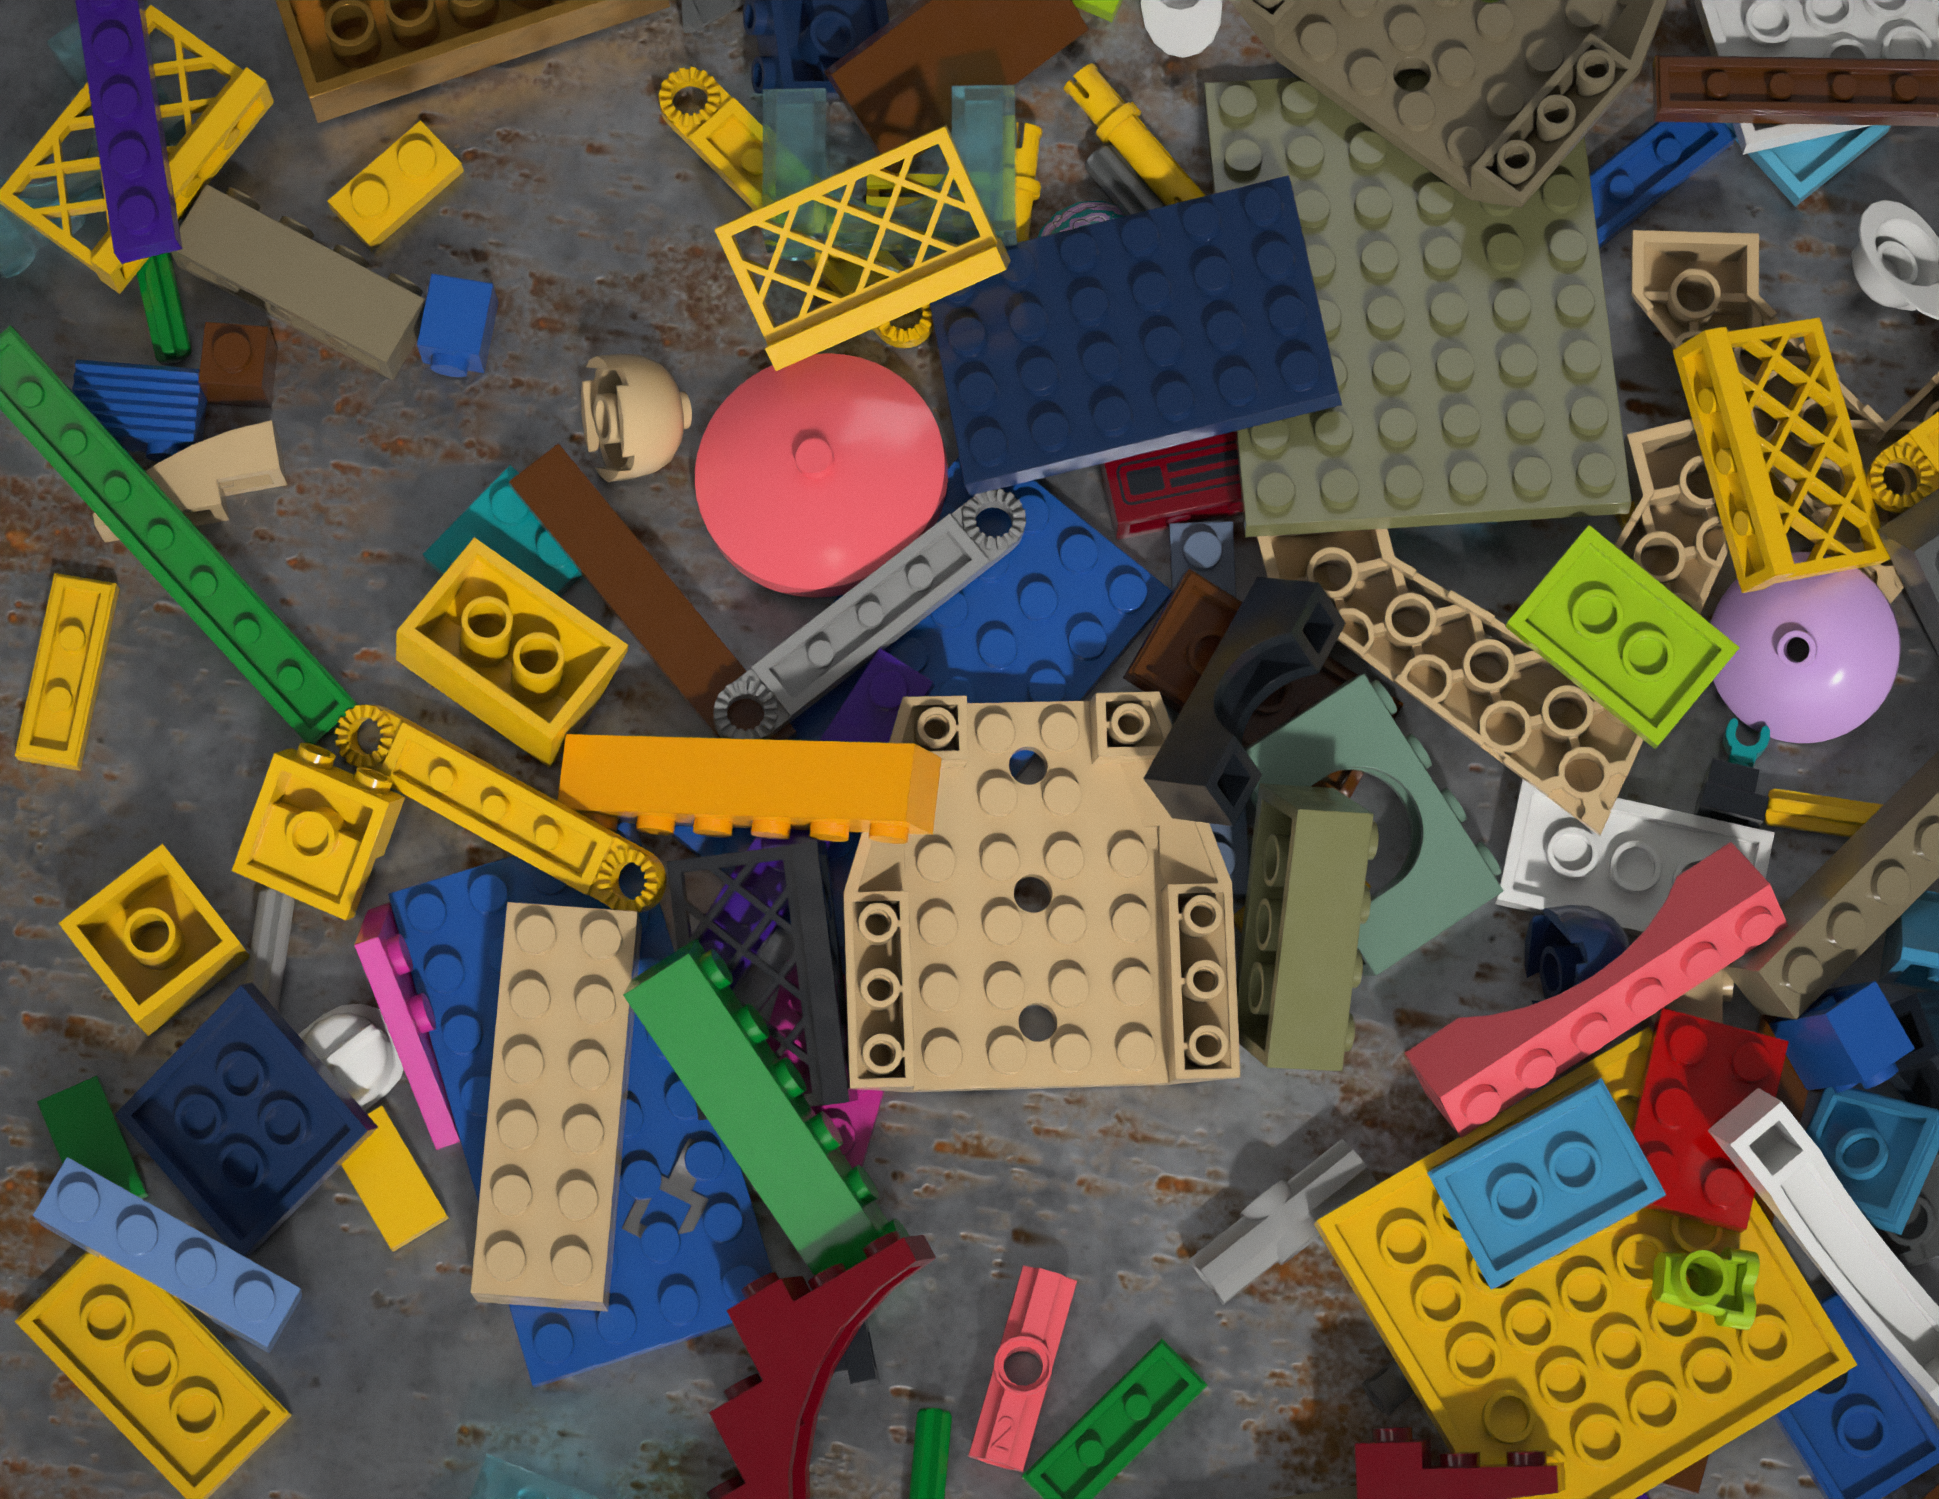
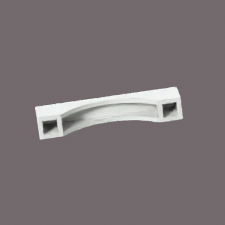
[1708,1088,1939,1420]

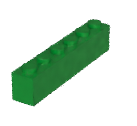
[623,938,910,1279]

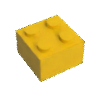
[58,843,249,1036]

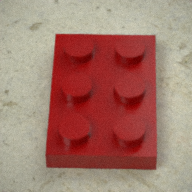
[1630,1008,1789,1233]

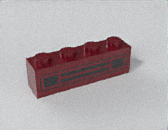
[1100,431,1243,540]

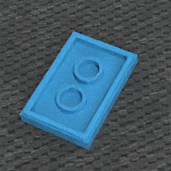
[1427,1078,1666,1290]

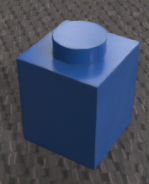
[417,273,499,377]

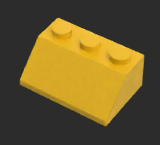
[396,537,629,768]

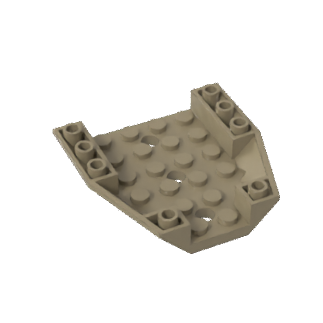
[1229,0,1668,208]

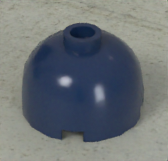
[1524,905,1632,1004]

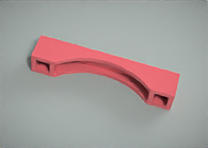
[1404,842,1788,1138]

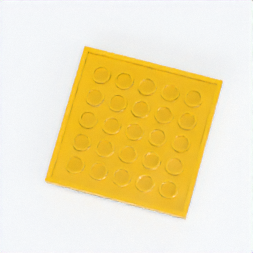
[1314,1027,1857,1499]

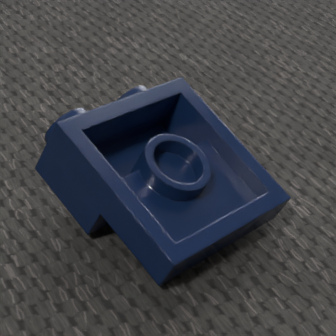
[743,0,889,111]

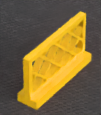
[0,4,274,294]
[714,125,1011,371]
[1672,317,1890,593]

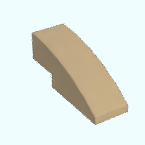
[93,420,288,543]

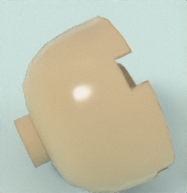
[581,353,692,482]

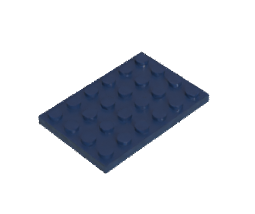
[930,175,1342,496]

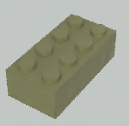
[1236,783,1379,1071]

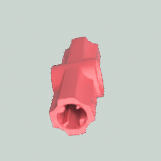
[968,1265,1077,1472]

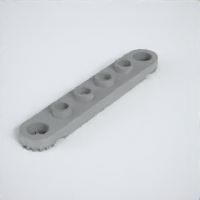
[713,489,1026,740]

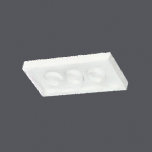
[1495,779,1775,936]

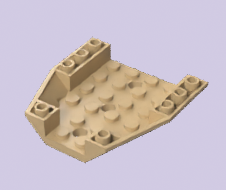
[843,691,1240,1092]

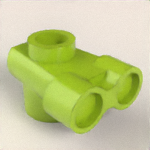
[1651,1247,1760,1330]

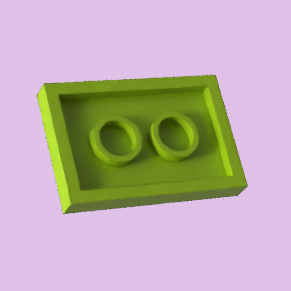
[1505,525,1740,749]

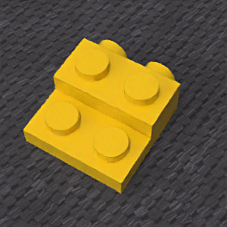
[231,743,405,921]

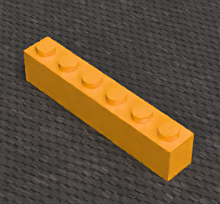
[557,734,942,844]

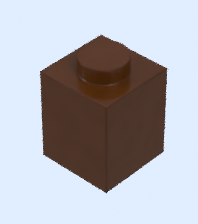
[198,322,278,408]

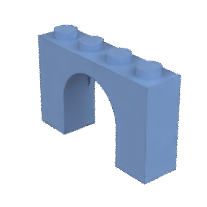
[33,1157,302,1354]

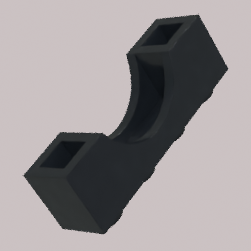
[1143,577,1346,826]

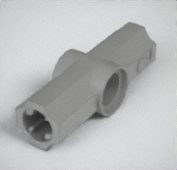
[1189,1139,1377,1305]

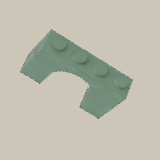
[1244,674,1504,976]

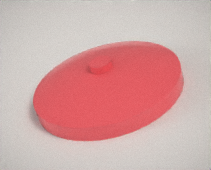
[695,353,948,598]

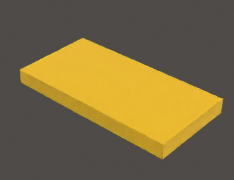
[14,1252,292,1499]

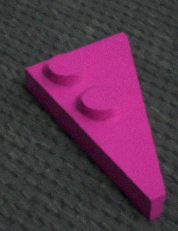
[354,902,460,1150]

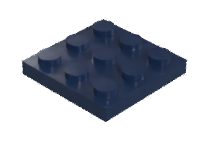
[115,982,378,1257]

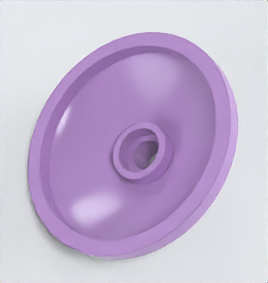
[1711,552,1901,743]

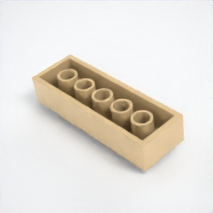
[471,902,642,1312]

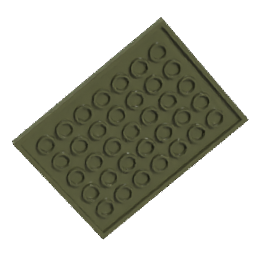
[1204,70,1631,537]

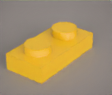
[327,120,464,252]

